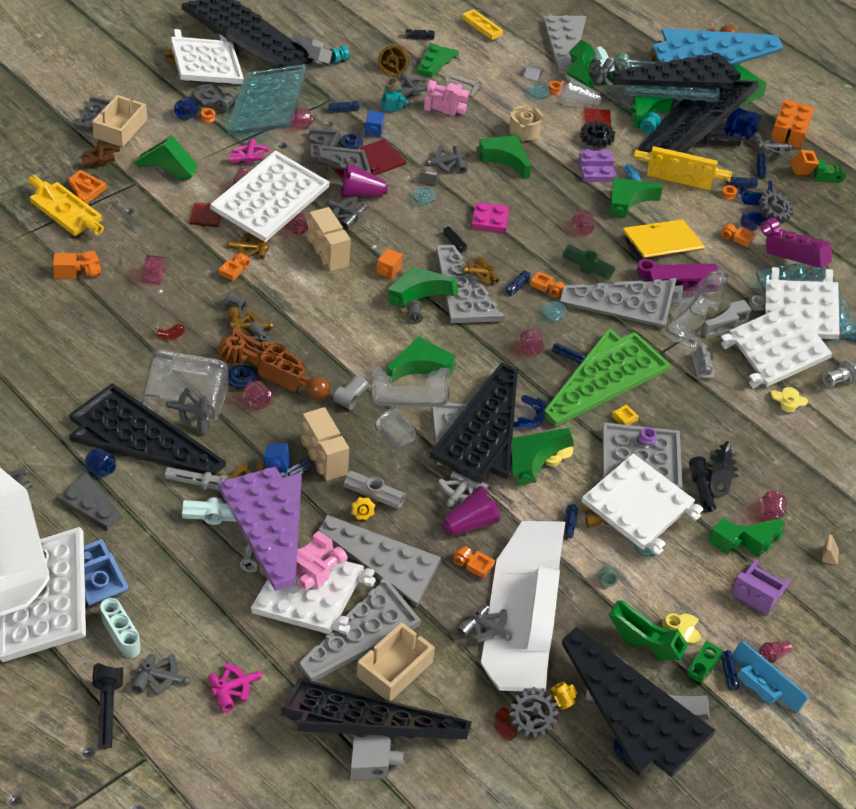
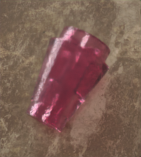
[291,212,308,235]
[759,641,792,663]

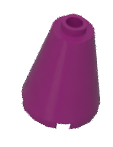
[340,163,388,197]
[442,486,501,536]

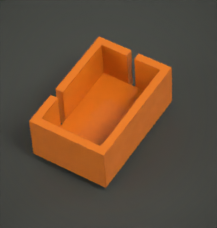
[771,99,814,149]

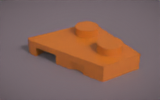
[69,170,107,204]

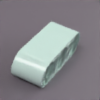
[100,598,141,658]

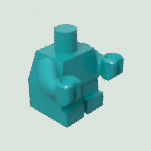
[380,86,409,112]

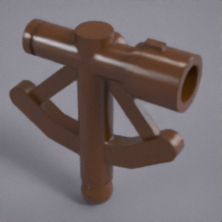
[81,140,120,168]

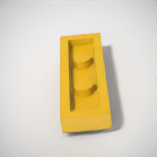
[462,9,503,40]

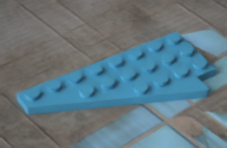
[652,28,783,66]

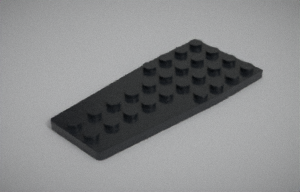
[181,0,313,70]
[638,80,759,153]

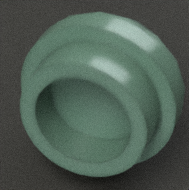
[614,52,629,69]
[598,566,619,587]

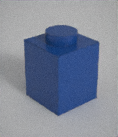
[365,110,385,137]
[263,442,292,473]

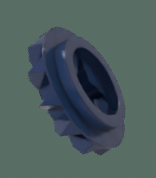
[227,365,258,390]

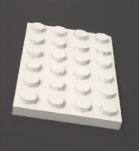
[210,151,329,242]
[0,527,86,662]

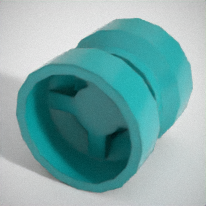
[329,45,350,64]
[640,112,661,134]

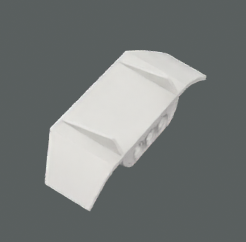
[0,468,50,616]
[481,521,565,692]

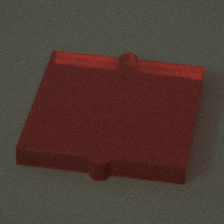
[584,108,612,127]
[189,202,221,227]

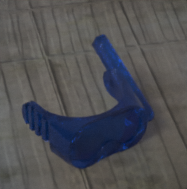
[739,180,772,206]
[740,211,771,231]
[513,395,546,427]

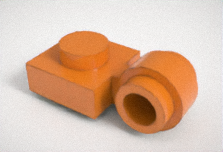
[721,223,756,247]
[77,250,101,278]
[218,253,250,281]
[530,271,565,298]
[453,546,495,579]

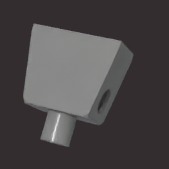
[350,735,404,780]

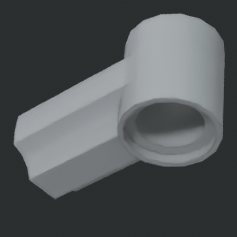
[333,375,368,410]

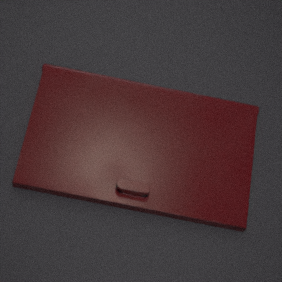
[329,139,407,179]

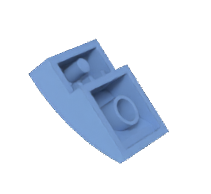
[84,539,129,606]

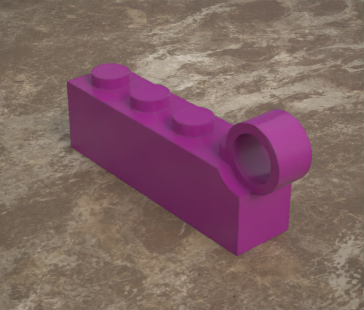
[761,218,832,268]
[636,259,721,291]

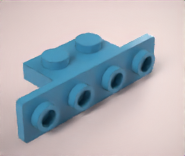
[733,641,809,713]

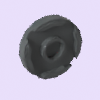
[193,84,225,108]

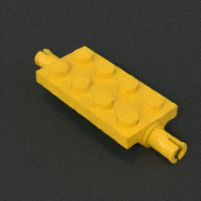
[633,146,732,190]
[28,175,104,236]

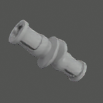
[822,360,856,388]

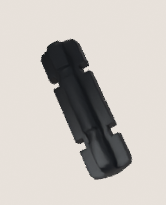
[405,29,435,40]
[443,226,467,253]
[625,237,644,262]

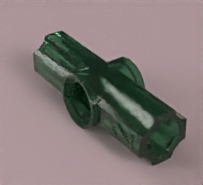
[562,244,615,280]

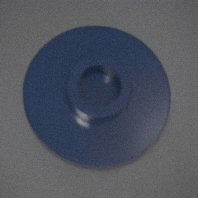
[340,133,363,149]

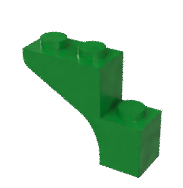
[566,40,596,92]
[630,88,673,128]
[708,518,786,557]
[608,600,688,661]

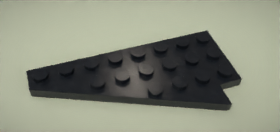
[607,53,741,89]
[429,362,518,484]
[69,383,226,475]
[562,626,715,778]
[281,678,472,740]

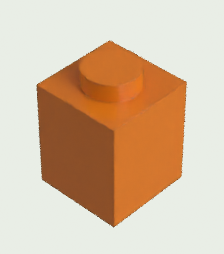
[790,150,819,176]
[376,248,403,280]
[53,253,81,279]

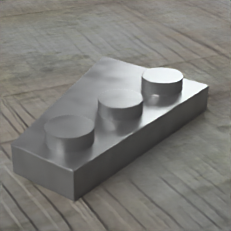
[316,145,371,173]

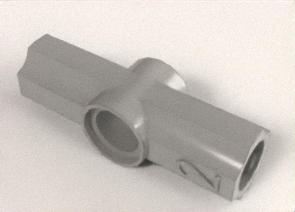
[344,471,406,509]

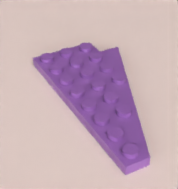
[218,466,302,591]

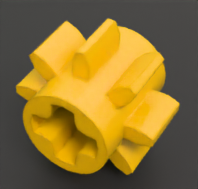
[550,682,578,710]

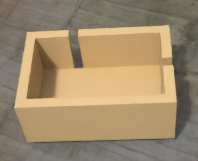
[92,95,147,147]
[307,207,351,271]
[300,407,349,481]
[356,622,435,701]

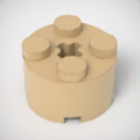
[509,105,543,143]

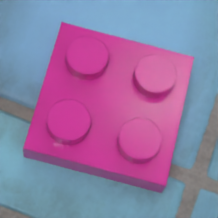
[472,202,509,233]

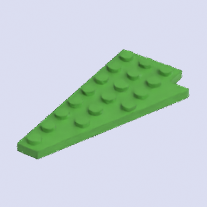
[544,328,671,428]

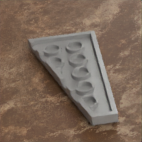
[543,15,587,74]
[436,245,505,323]
[560,278,676,328]
[319,515,441,608]
[299,577,421,682]

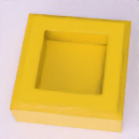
[611,405,639,425]

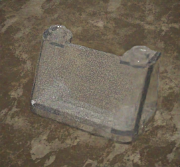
[665,270,729,349]
[141,350,228,421]
[370,367,450,407]

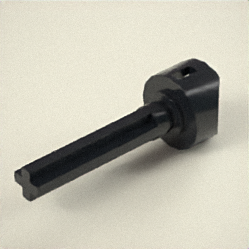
[92,663,124,749]

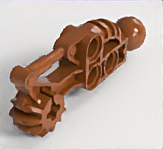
[218,328,330,401]

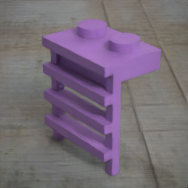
[731,559,792,616]

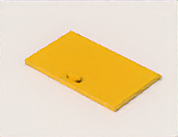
[622,219,705,258]

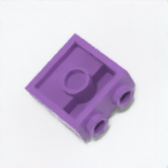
[578,149,616,182]

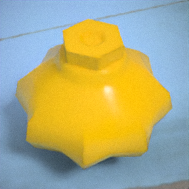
[351,497,375,521]

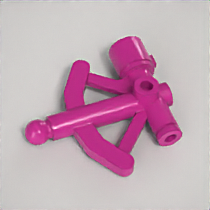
[230,138,270,164]
[208,663,263,712]

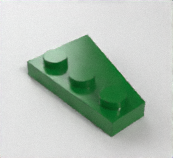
[417,44,459,77]

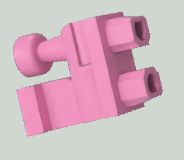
[424,80,469,117]
[296,531,348,590]

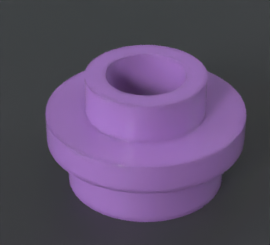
[638,427,658,445]

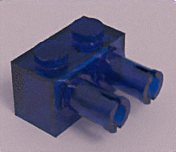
[724,107,762,141]

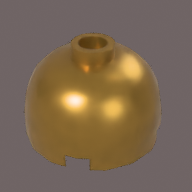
[378,44,410,76]

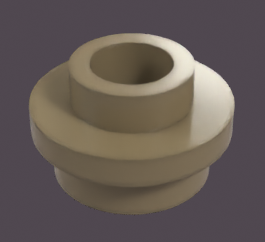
[385,77,401,92]

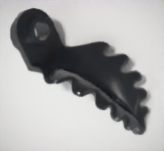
[706,441,739,497]

